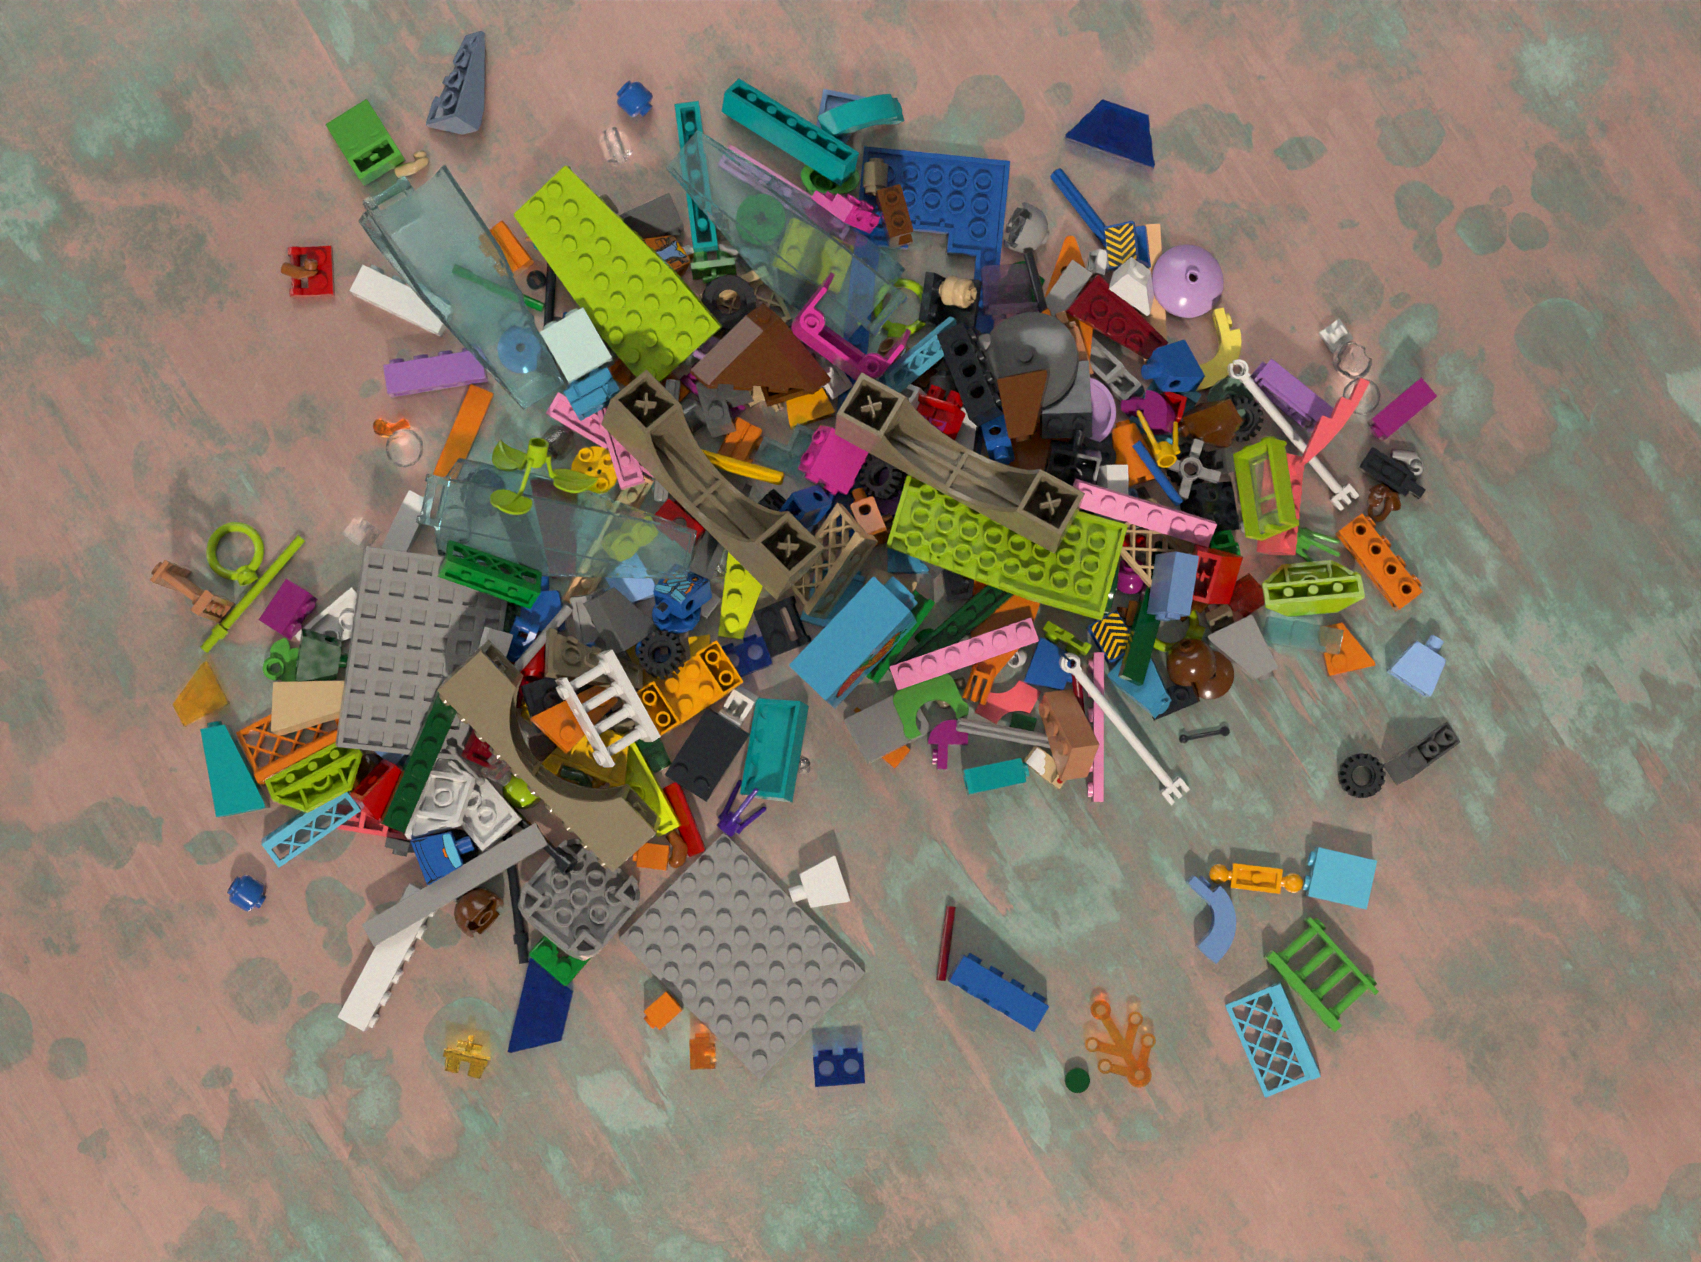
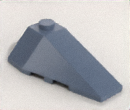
[426,31,485,135]

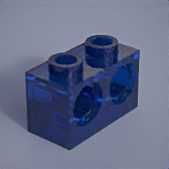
[722,634,773,677]
[813,1047,865,1087]

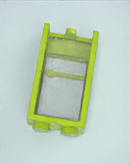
[1233,436,1300,541]

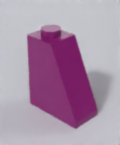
[1367,377,1437,441]

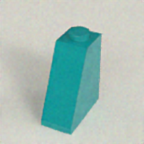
[962,758,1030,795]

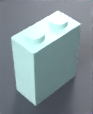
[540,308,615,383]

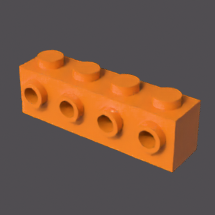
[1335,513,1423,612]

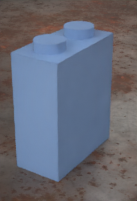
[1147,551,1199,621]

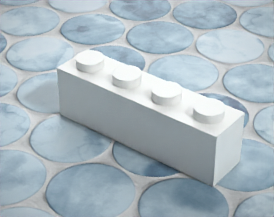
[350,264,454,337]

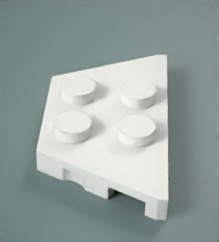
[404,758,475,839]

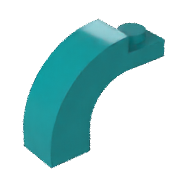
[818,94,905,139]

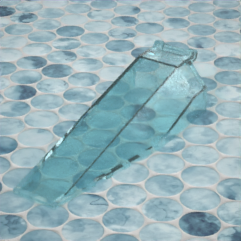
[666,130,908,340]
[358,165,564,410]
[416,458,697,580]

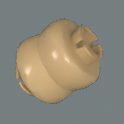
[939,275,977,309]

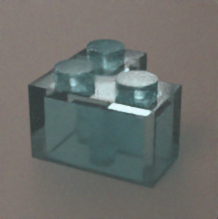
[754,423,815,481]

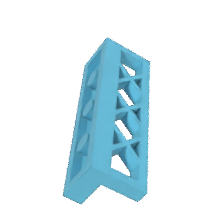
[877,317,956,393]
[261,791,361,868]

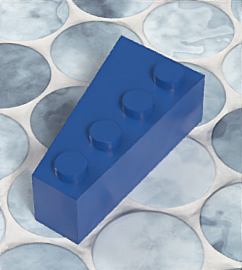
[947,953,1049,1032]

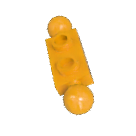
[1209,863,1303,894]

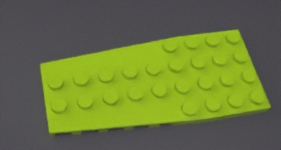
[514,166,722,383]
[887,475,1128,621]

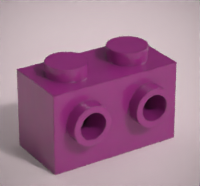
[259,579,318,641]

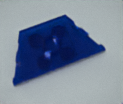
[1064,99,1155,170]
[507,958,574,1053]

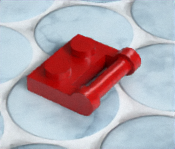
[287,245,335,298]

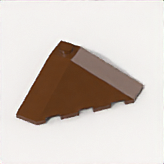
[690,303,831,395]

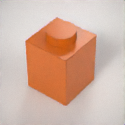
[633,843,670,870]
[643,990,683,1030]

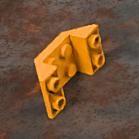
[636,640,744,736]

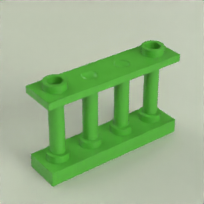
[1264,917,1379,1032]

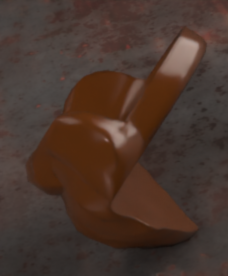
[1367,484,1401,522]

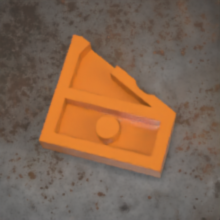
[1316,622,1376,676]

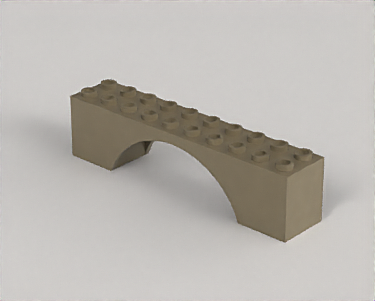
[601,370,824,600]
[835,372,1085,554]
[437,639,661,872]

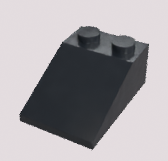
[1040,360,1092,439]
[665,707,750,802]

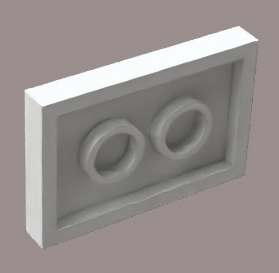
[461,765,522,852]

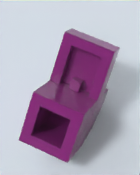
[1121,390,1175,435]
[928,720,968,770]

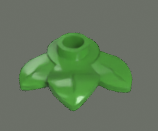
[263,638,299,682]

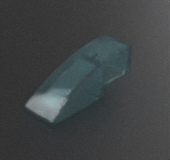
[1263,616,1344,655]

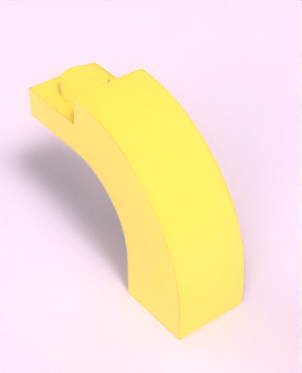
[1196,307,1242,393]

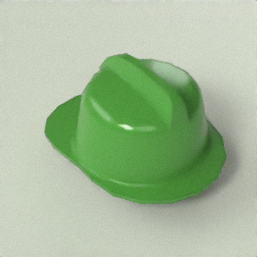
[801,165,860,196]

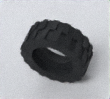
[701,275,756,329]

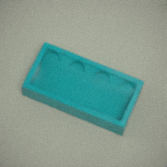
[740,698,809,802]

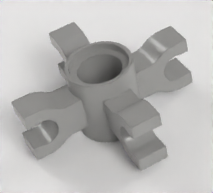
[1160,439,1221,500]

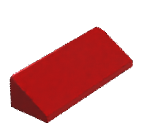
[663,782,706,857]

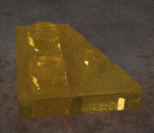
[172,661,230,727]

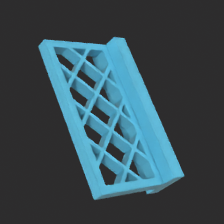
[1225,981,1321,1098]

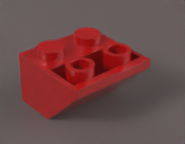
[1192,544,1243,604]

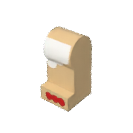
[1023,746,1066,789]

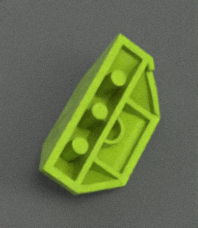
[1262,560,1365,617]
[264,742,362,813]

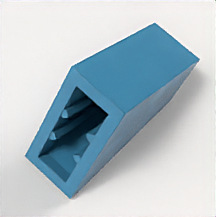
[1107,655,1172,718]

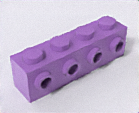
[383,346,488,398]

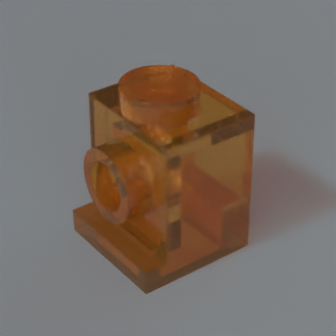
[689,1032,717,1070]

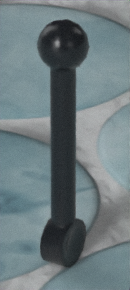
[1179,726,1230,744]

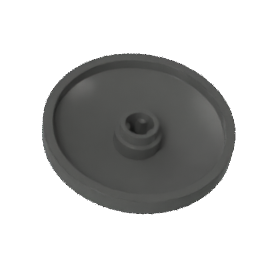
[984,312,1079,407]

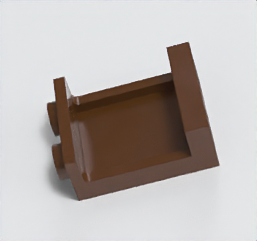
[876,184,913,250]

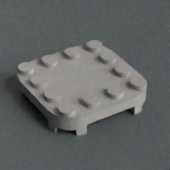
[518,839,640,961]

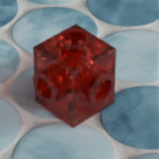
[1228,573,1265,618]

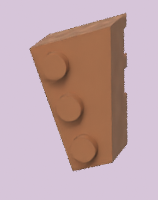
[1039,689,1100,781]

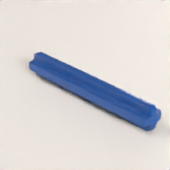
[1050,168,1106,248]

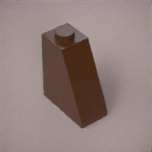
[997,368,1050,442]

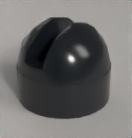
[526,270,546,291]

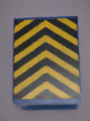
[1104,221,1151,271]
[1086,610,1130,664]

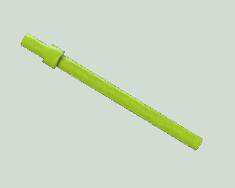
[200,535,305,653]

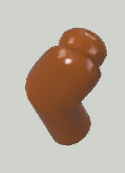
[281,259,318,280]
[665,830,688,868]

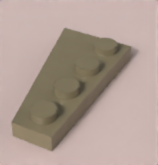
[545,628,643,692]

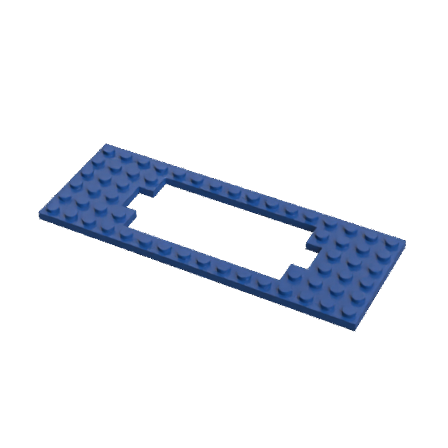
[825,146,1010,538]

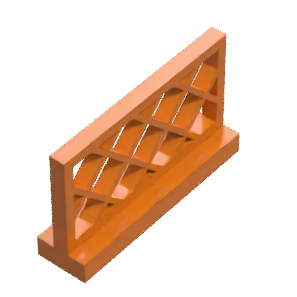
[236,714,339,787]

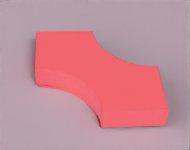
[974,680,1041,724]

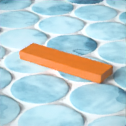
[433,384,494,484]

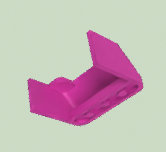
[792,272,911,381]

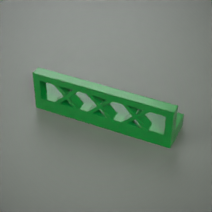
[438,540,542,609]
[866,590,935,685]

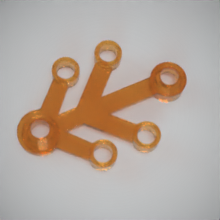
[1084,999,1156,1088]

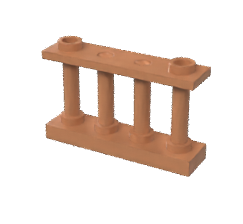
[150,560,235,623]

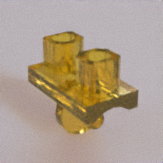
[443,1035,491,1079]

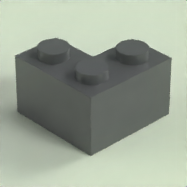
[696,382,754,438]

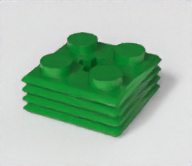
[529,936,592,986]

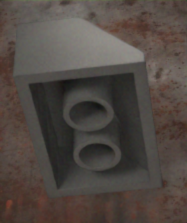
[619,193,684,239]

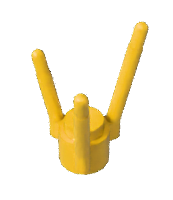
[1136,410,1180,468]

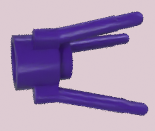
[717,779,766,837]

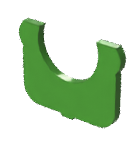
[893,673,969,740]

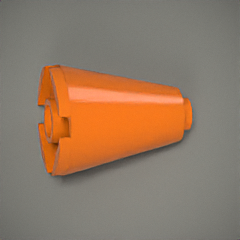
[1112,420,1161,487]

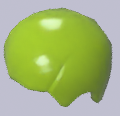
[502,773,541,810]

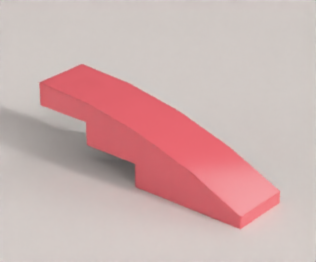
[1299,378,1370,466]
[335,804,432,841]

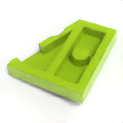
[1041,621,1092,657]

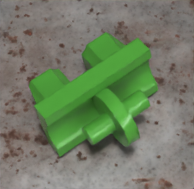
[690,249,737,284]

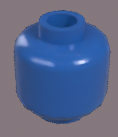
[616,80,653,117]
[227,875,266,912]

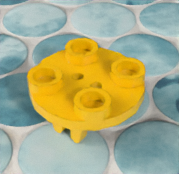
[571,446,618,495]

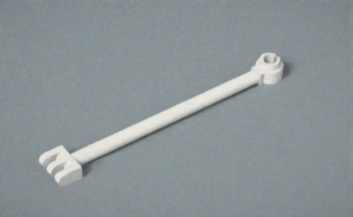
[1227,359,1359,513]
[1059,652,1190,806]

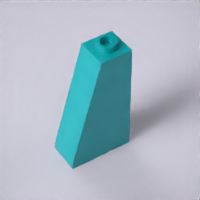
[200,721,270,817]

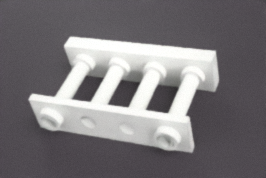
[555,650,661,767]

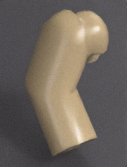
[394,150,429,178]

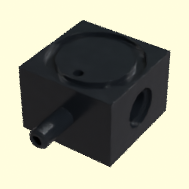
[1044,429,1102,486]

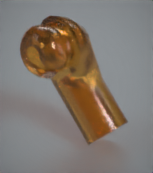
[373,417,411,439]

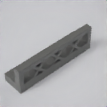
[689,483,752,580]

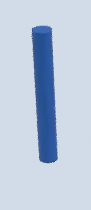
[1132,440,1183,507]

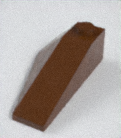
[1178,399,1243,448]

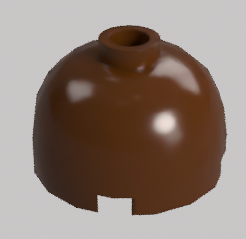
[1166,638,1217,686]
[454,887,504,938]

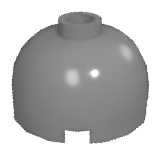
[1004,202,1049,253]

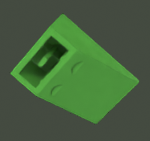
[325,99,406,186]

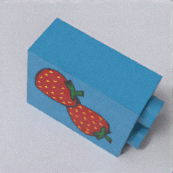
[789,576,918,709]

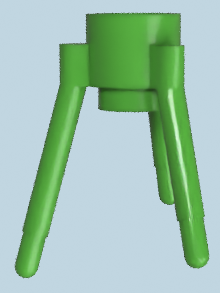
[1296,526,1340,562]

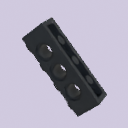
[937,321,1004,427]

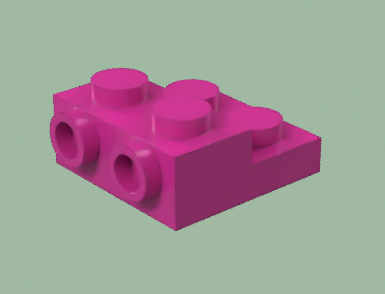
[811,190,880,234]

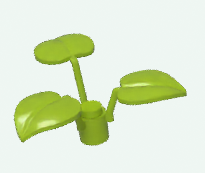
[490,438,598,515]

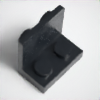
[919,272,982,328]
[1177,481,1240,532]

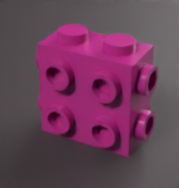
[798,425,868,495]

